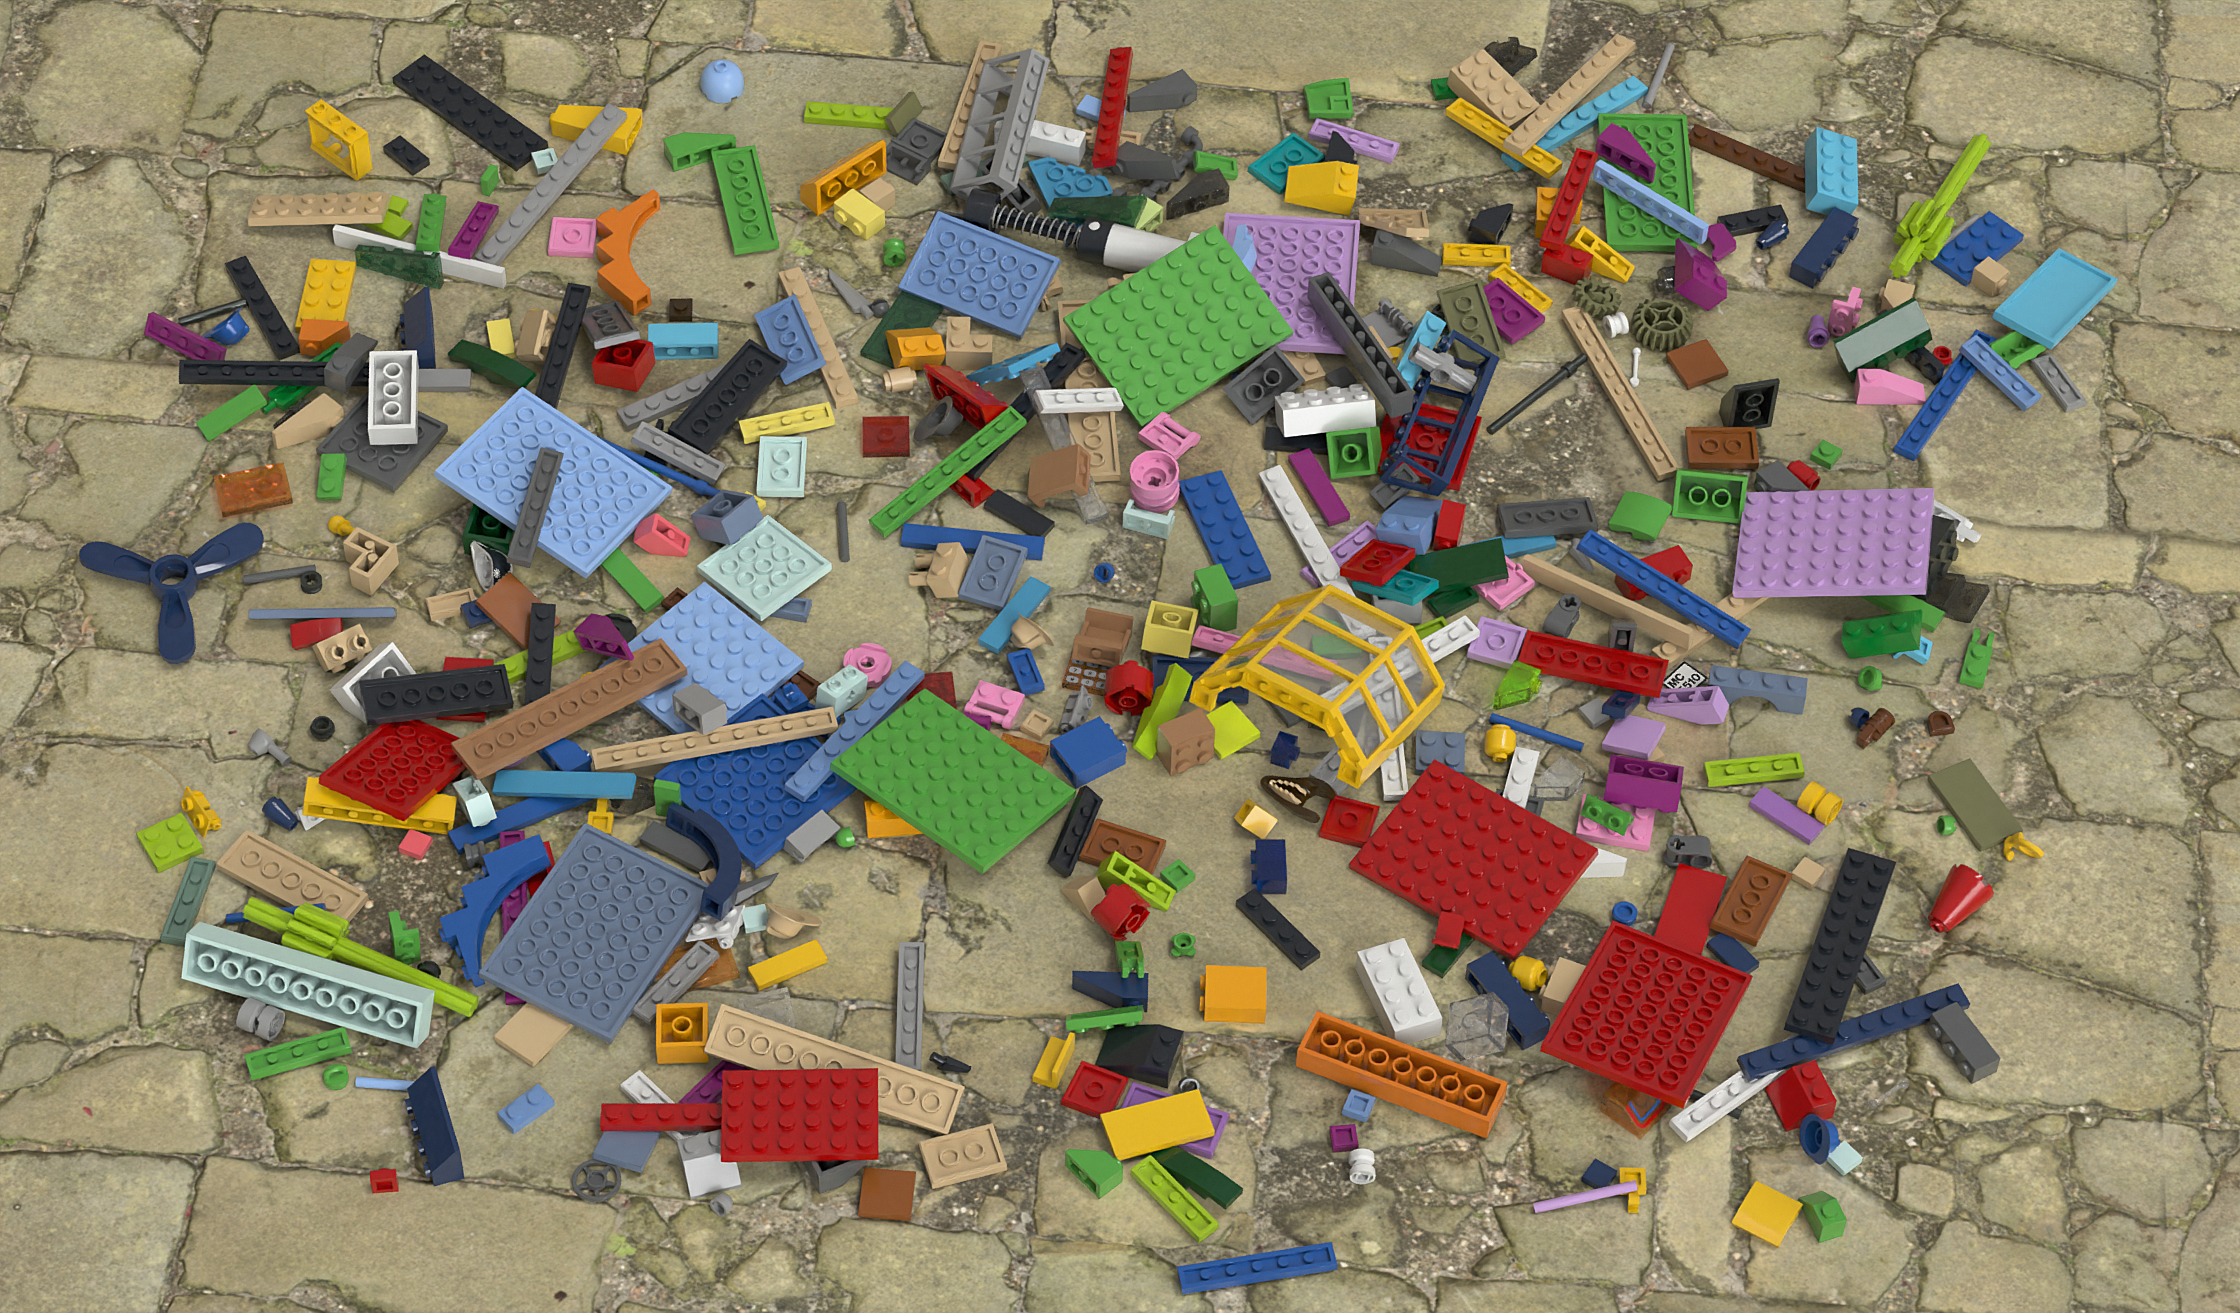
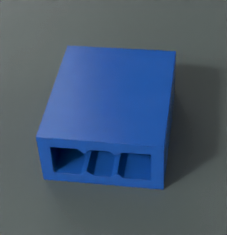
[1050,716,1127,789]

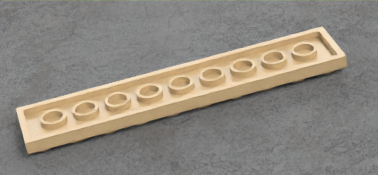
[1057,299,1121,482]
[704,1004,965,1135]

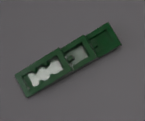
[447,339,536,389]
[1150,1146,1243,1210]

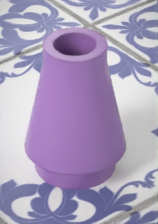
[1807,315,1830,347]

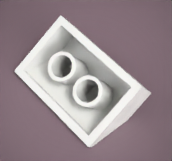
[329,642,416,726]

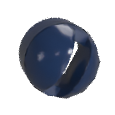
[1848,707,1870,729]

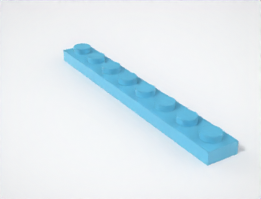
[1501,76,1648,172]

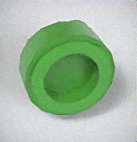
[1858,666,1883,691]
[323,1064,349,1090]

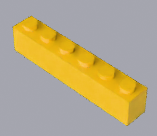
[302,777,457,835]

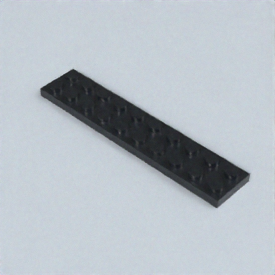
[1784,848,1896,1045]

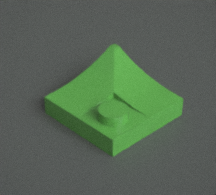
[1303,78,1353,119]

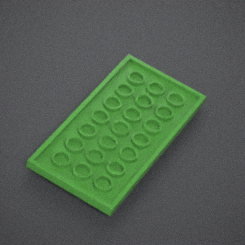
[1598,113,1698,252]

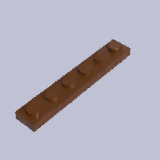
[1688,124,1805,193]

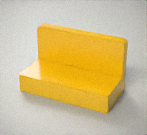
[1033,1032,1075,1090]

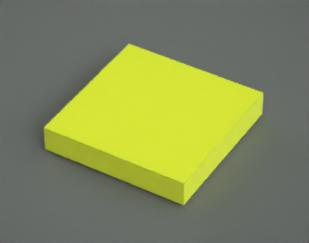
[1206,700,1261,760]

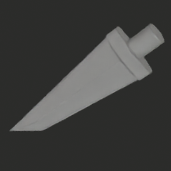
[829,269,874,319]

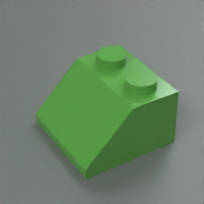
[1326,426,1382,479]

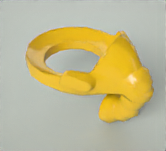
[2003,832,2044,861]

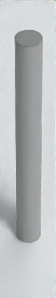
[1643,43,1675,109]

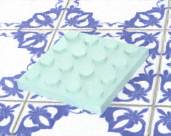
[697,515,832,621]

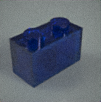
[1250,839,1287,895]

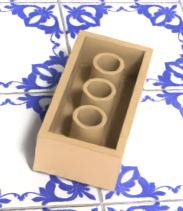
[1447,49,1541,131]

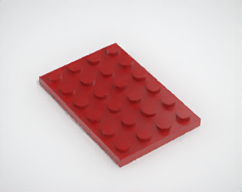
[318,720,466,821]
[721,1068,879,1162]

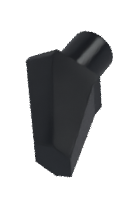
[929,1052,971,1073]

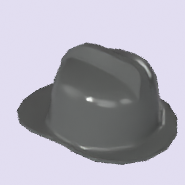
[914,396,963,441]

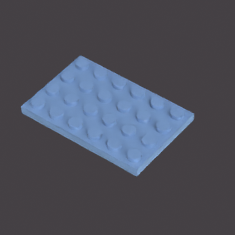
[898,211,1061,339]

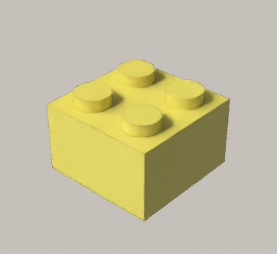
[1141,601,1199,658]

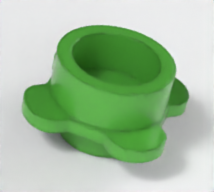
[1171,932,1196,957]

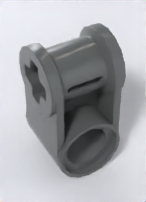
[1542,594,1581,638]
[1663,835,1712,869]

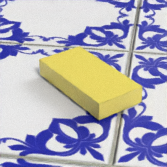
[486,318,516,358]

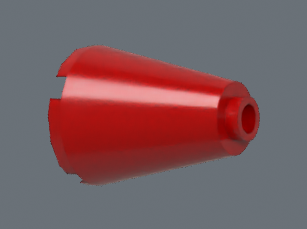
[1928,864,1994,933]

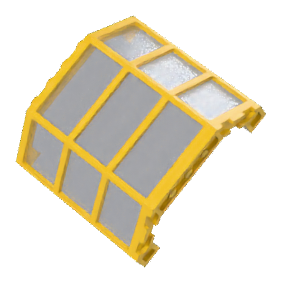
[1189,584,1445,789]

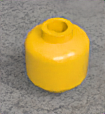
[1484,724,1516,762]
[1508,955,1548,991]

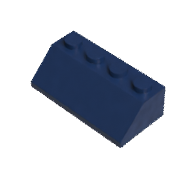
[404,1066,464,1186]

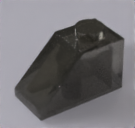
[609,776,655,815]

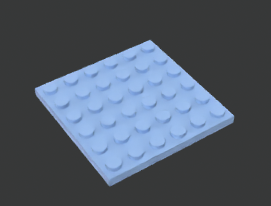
[598,581,804,735]

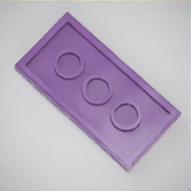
[1121,1082,1229,1159]

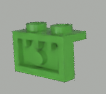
[388,911,421,965]

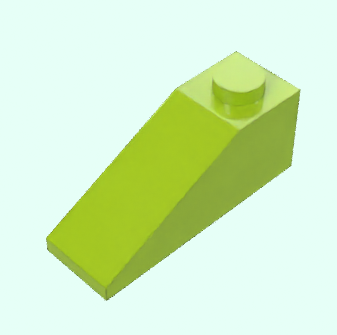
[1095,851,1176,912]

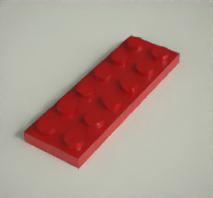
[1517,630,1669,698]

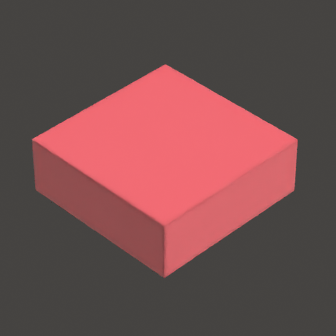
[398,829,433,860]

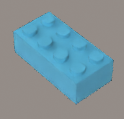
[1805,127,1858,216]

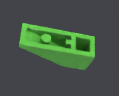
[663,132,736,172]

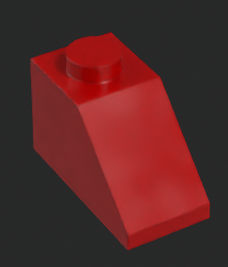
[1433,499,1466,551]

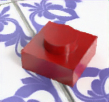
[370,1168,399,1193]

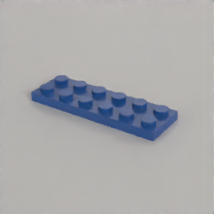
[1179,470,1271,590]

